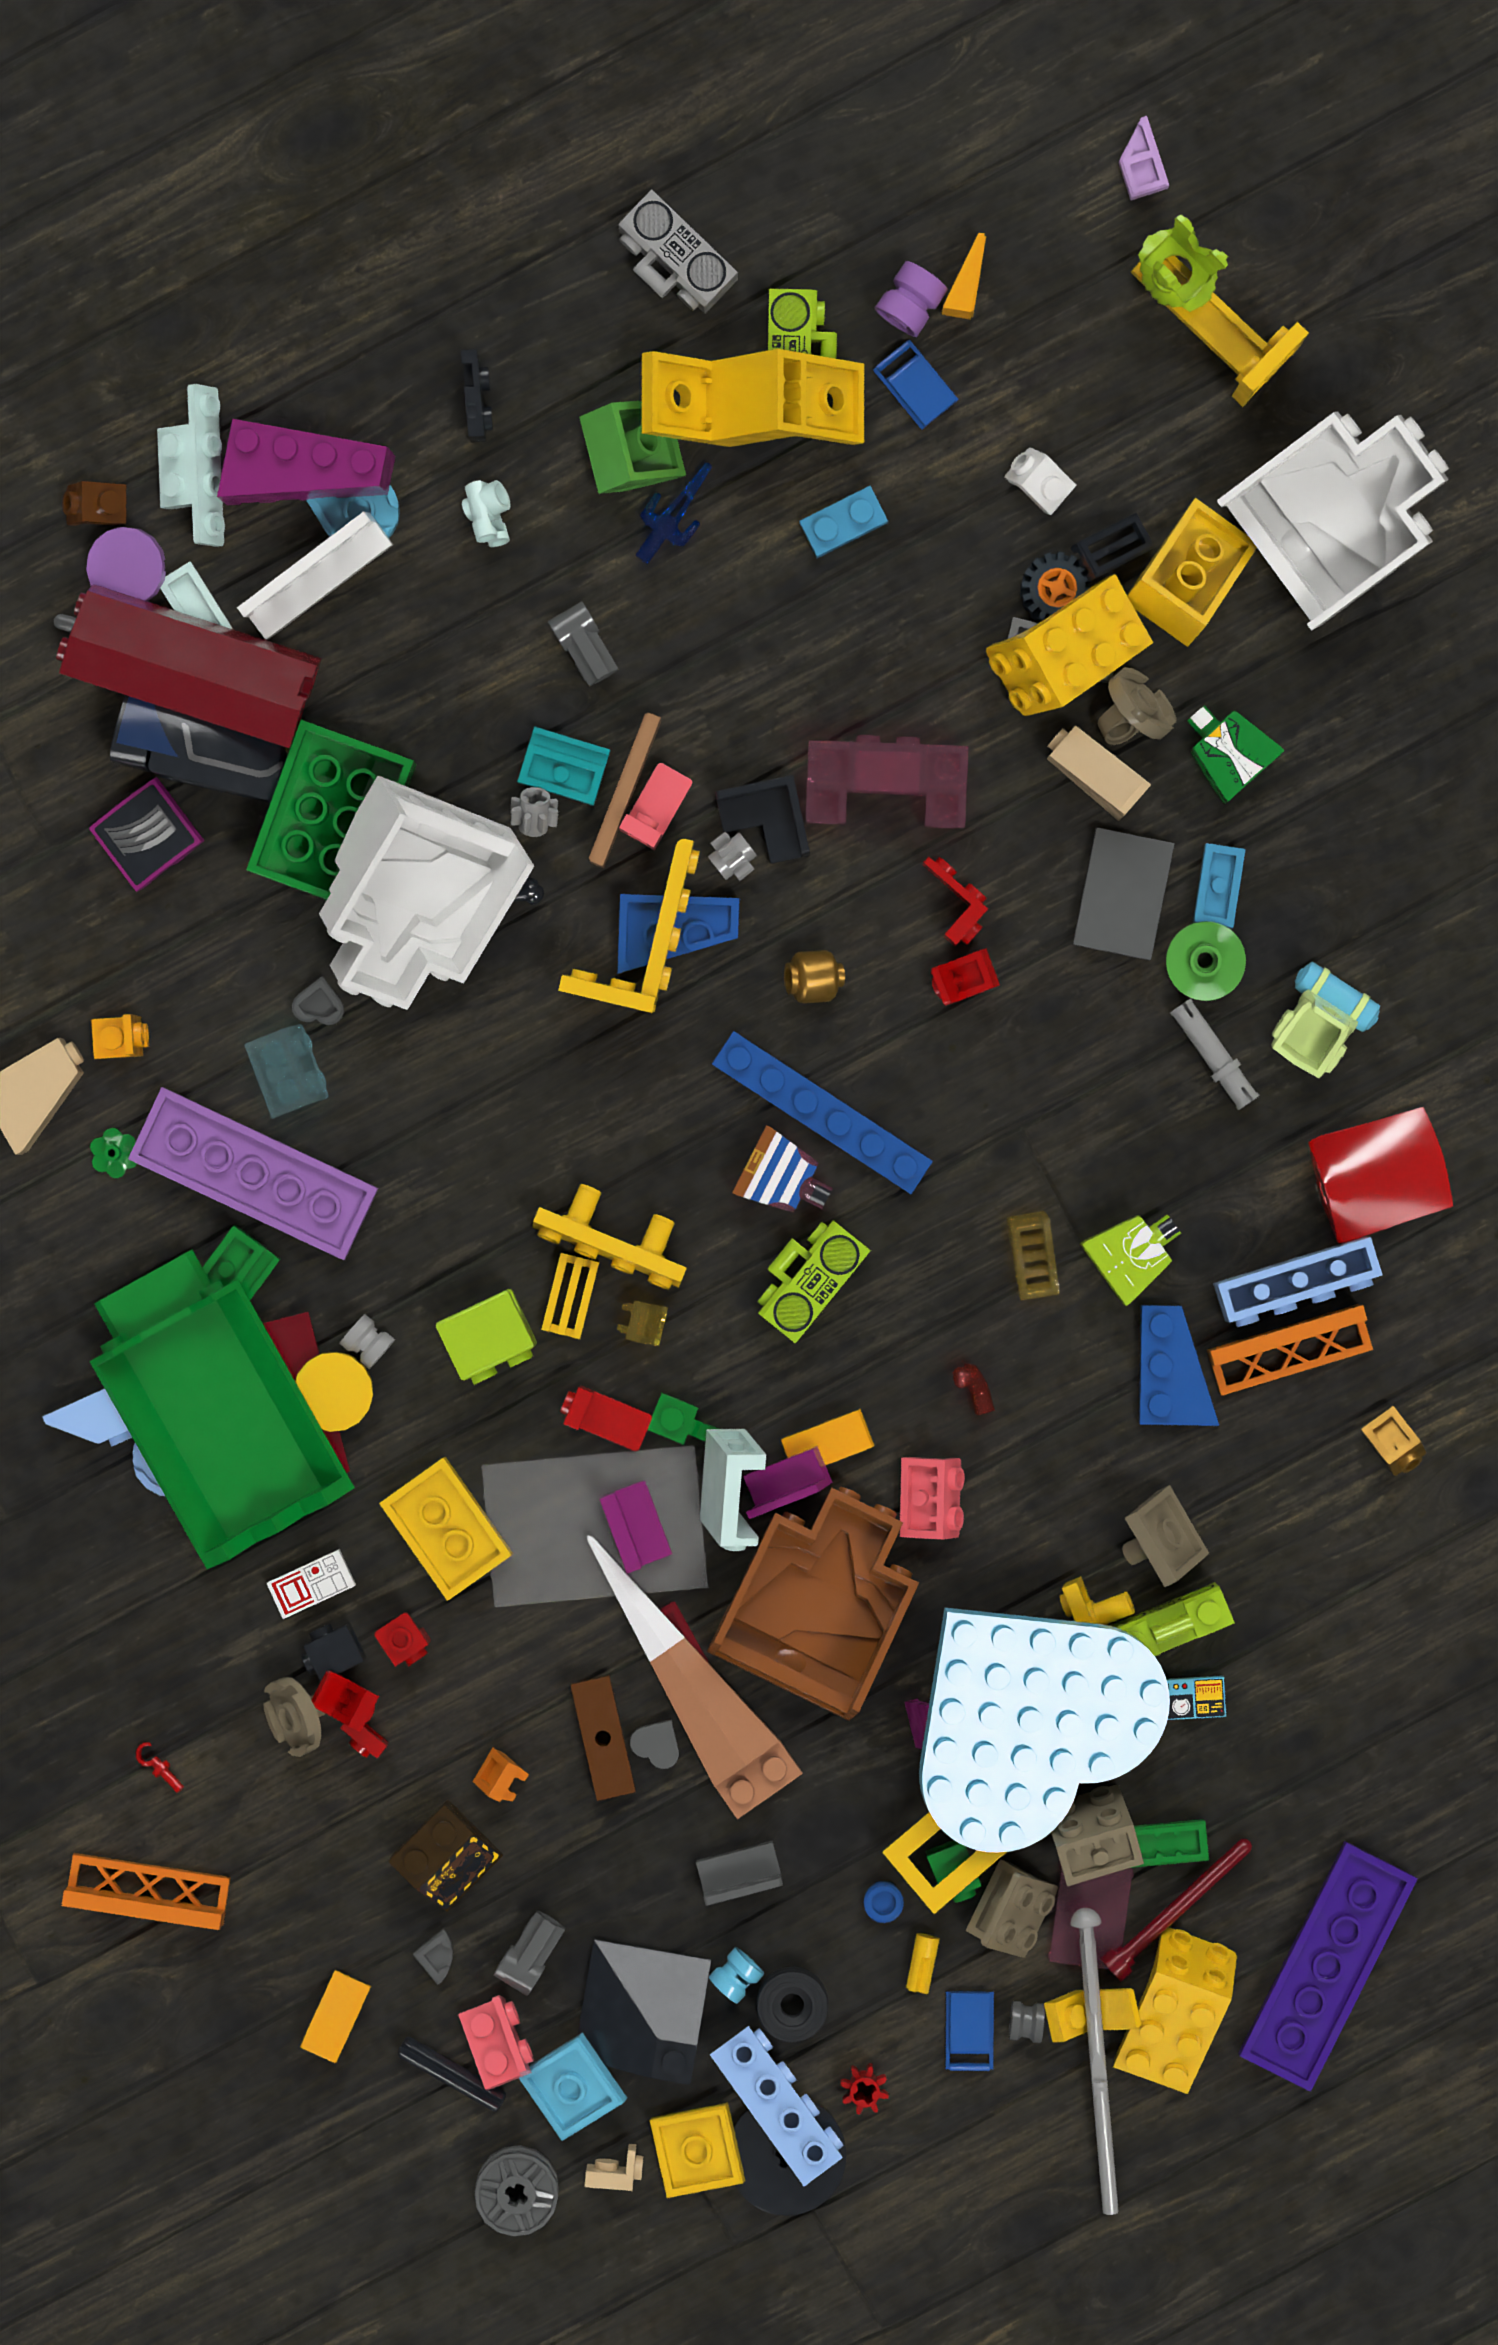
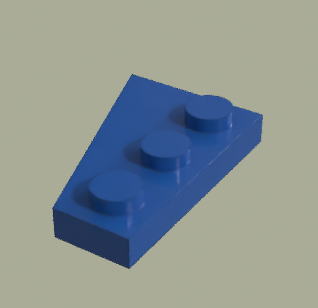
[1139,1305,1219,1426]

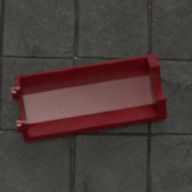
[56,584,322,748]

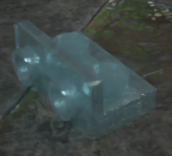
[244,1024,329,1119]

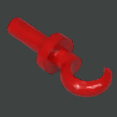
[135,1742,184,1793]

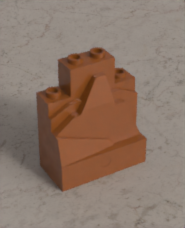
[706,1487,919,1721]

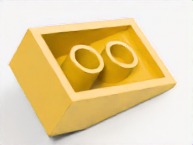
[1127,498,1257,647]

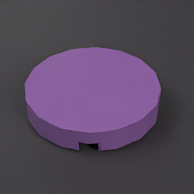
[86,527,166,602]

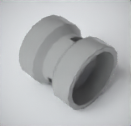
[339,1314,395,1369]

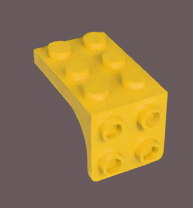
[986,574,1153,716]
[1113,1927,1237,2094]

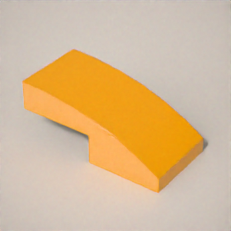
[781,1409,874,1465]

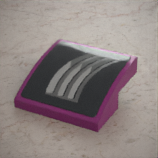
[89,777,204,892]

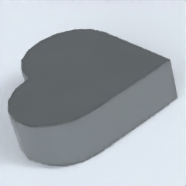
[292,976,345,1025]
[630,1719,679,1769]

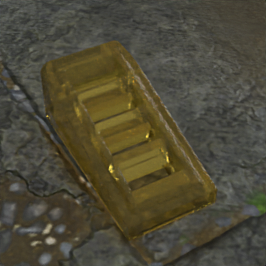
[1007,1212,1060,1300]

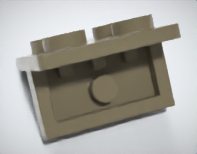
[966,1859,1058,1958]

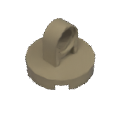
[1097,667,1176,745]
[263,1677,325,1757]

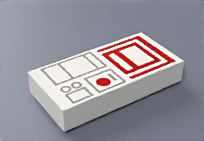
[267,1549,356,1619]

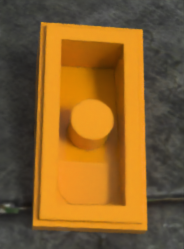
[942,233,986,320]
[300,1970,371,2063]

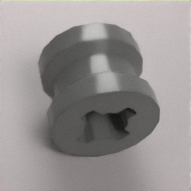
[1009,2000,1045,2043]

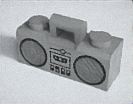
[619,189,738,314]

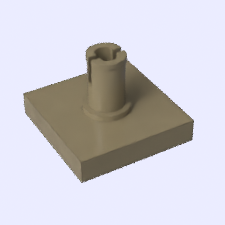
[1122,1485,1209,1587]

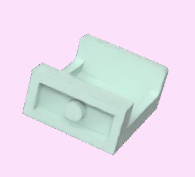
[700,1429,766,1551]

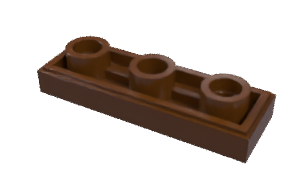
[570,1675,636,1801]

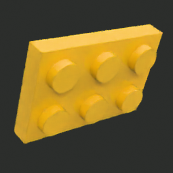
[379,1457,514,1601]

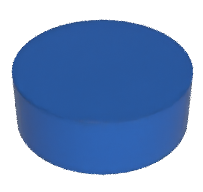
[864,1881,904,1923]

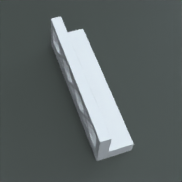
[237,511,394,640]

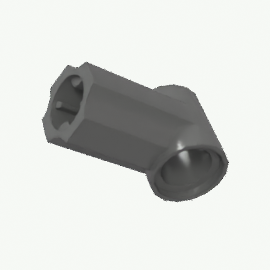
[548,601,619,687]
[493,1910,565,1996]

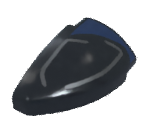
[110,695,291,803]

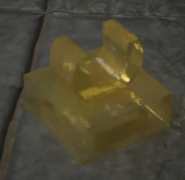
[617,1300,668,1346]

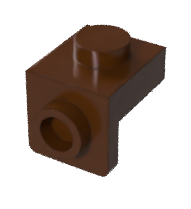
[62,481,126,526]

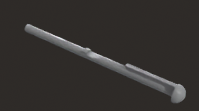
[1071,1908,1119,2215]

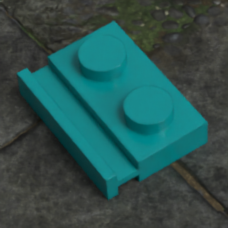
[517,727,611,806]

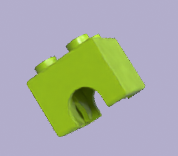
[436,1289,537,1385]

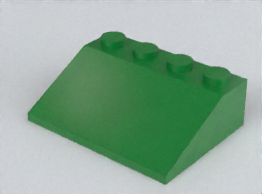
[246,720,417,900]

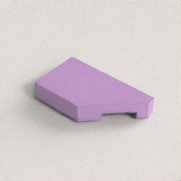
[1119,116,1169,200]

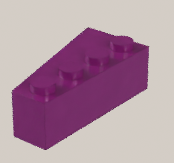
[217,419,396,506]

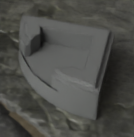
[413,1927,453,1985]

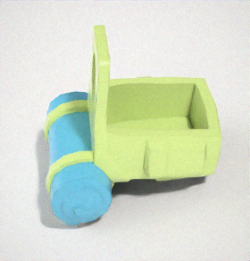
[1271,961,1380,1078]

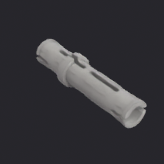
[1170,998,1259,1110]

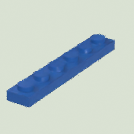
[712,1031,933,1194]

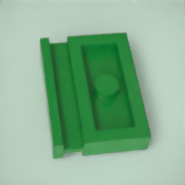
[202,1225,281,1300]

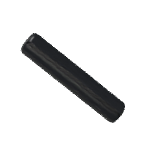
[397,2037,506,2112]

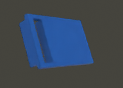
[873,340,959,430]
[946,1991,994,2071]

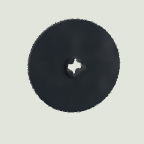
[734,2096,846,2216]

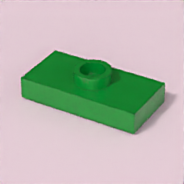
[1131,1819,1209,1868]

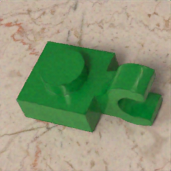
[648,1393,719,1445]

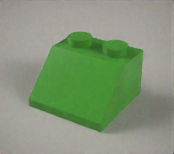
[580,401,686,494]

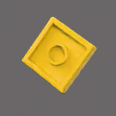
[650,2103,746,2198]

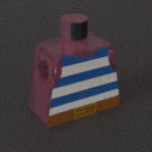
[732,1125,833,1213]

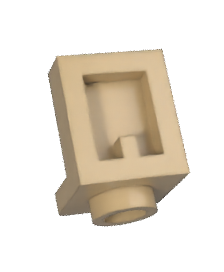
[585,2144,643,2191]

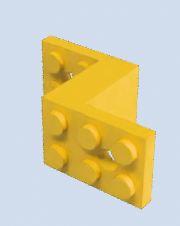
[642,349,864,447]

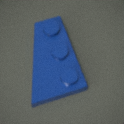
[618,894,739,973]

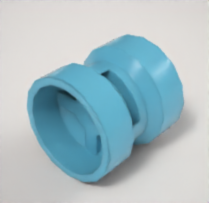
[709,1947,764,2004]

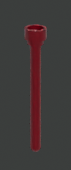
[1099,1839,1252,1982]

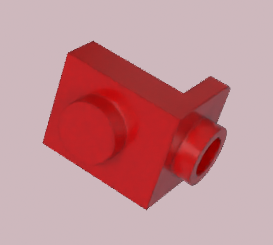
[931,948,1000,1006]
[375,1612,431,1667]
[312,1670,379,1732]
[341,1723,389,1759]

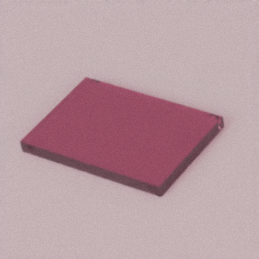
[1048,1864,1134,1970]

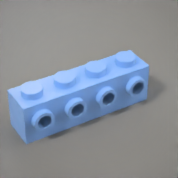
[1213,1236,1382,1327]
[710,2026,844,2186]

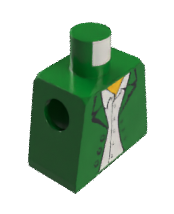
[1187,705,1284,805]

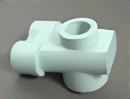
[462,480,510,547]

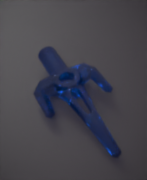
[635,463,712,564]

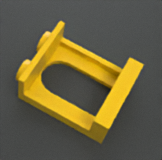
[882,1812,1007,1915]

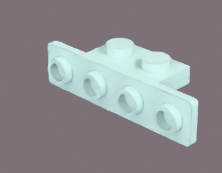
[157,384,225,547]

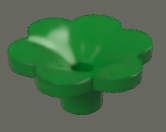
[90,1128,137,1178]

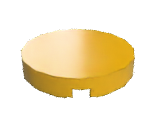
[295,1352,373,1432]

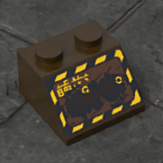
[388,1799,503,1911]

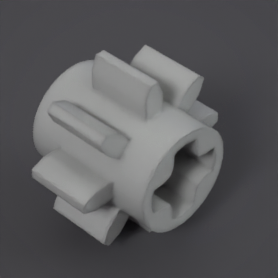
[510,787,558,837]
[708,832,757,881]

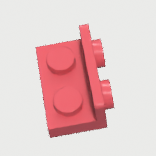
[900,1457,965,1540]
[458,1995,534,2090]

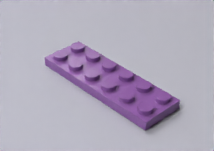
[128,1087,379,1260]

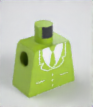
[1080,1215,1181,1306]

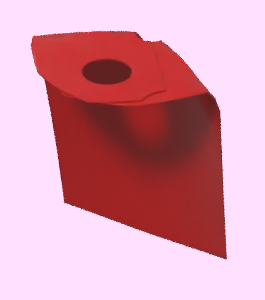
[1308,1107,1453,1243]

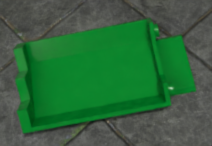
[89,1250,355,1570]

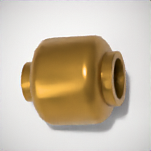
[784,950,845,1003]

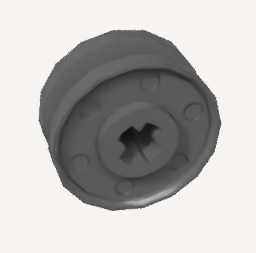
[475,2145,559,2236]

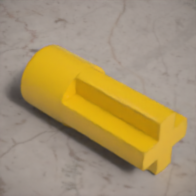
[906,1933,940,1994]

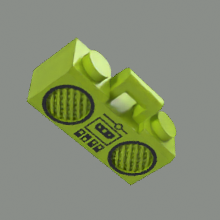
[768,289,837,359]
[757,1220,871,1344]
[1110,1582,1235,1656]

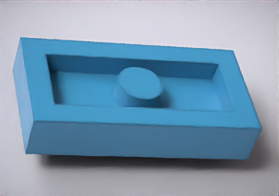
[799,486,888,558]
[1193,843,1245,929]

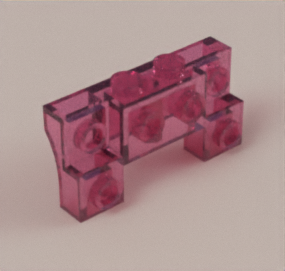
[806,735,969,829]

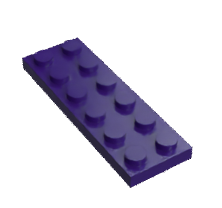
[1238,1841,1418,2092]

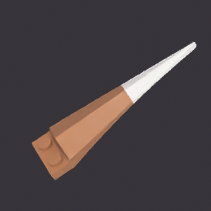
[587,1535,803,1819]

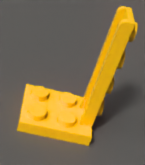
[1131,256,1309,407]
[558,839,700,1013]

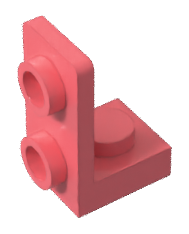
[619,763,692,850]

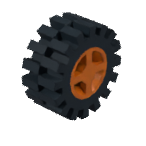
[1020,552,1092,622]

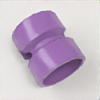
[875,261,948,337]

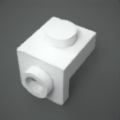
[1005,448,1076,515]

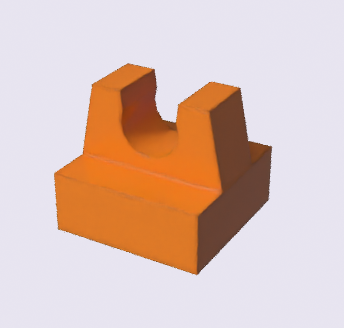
[472,1748,529,1802]

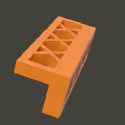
[1207,1304,1373,1396]
[62,1853,231,1930]

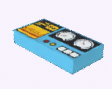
[1166,1676,1226,1720]

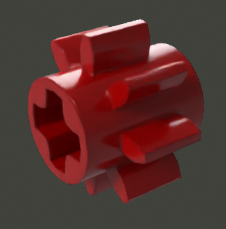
[840,2063,889,2115]

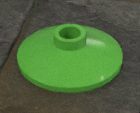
[1166,921,1246,1001]

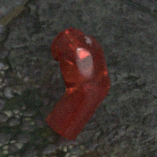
[953,1363,995,1415]

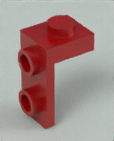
[922,856,988,946]
[560,1385,652,1451]

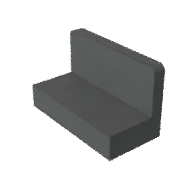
[696,1840,783,1906]

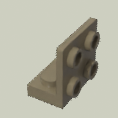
[1051,1785,1144,1886]

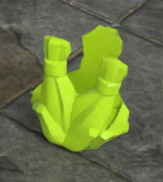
[1138,215,1228,312]

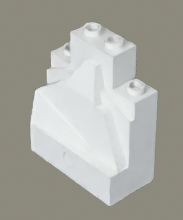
[1217,412,1449,631]
[319,776,534,1010]

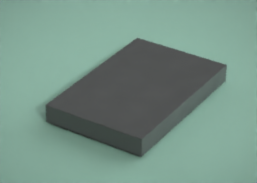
[1072,828,1175,961]

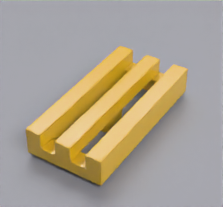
[541,1253,600,1339]

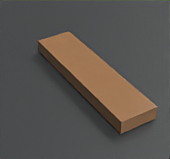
[589,713,661,868]

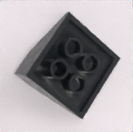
[578,1938,711,2085]

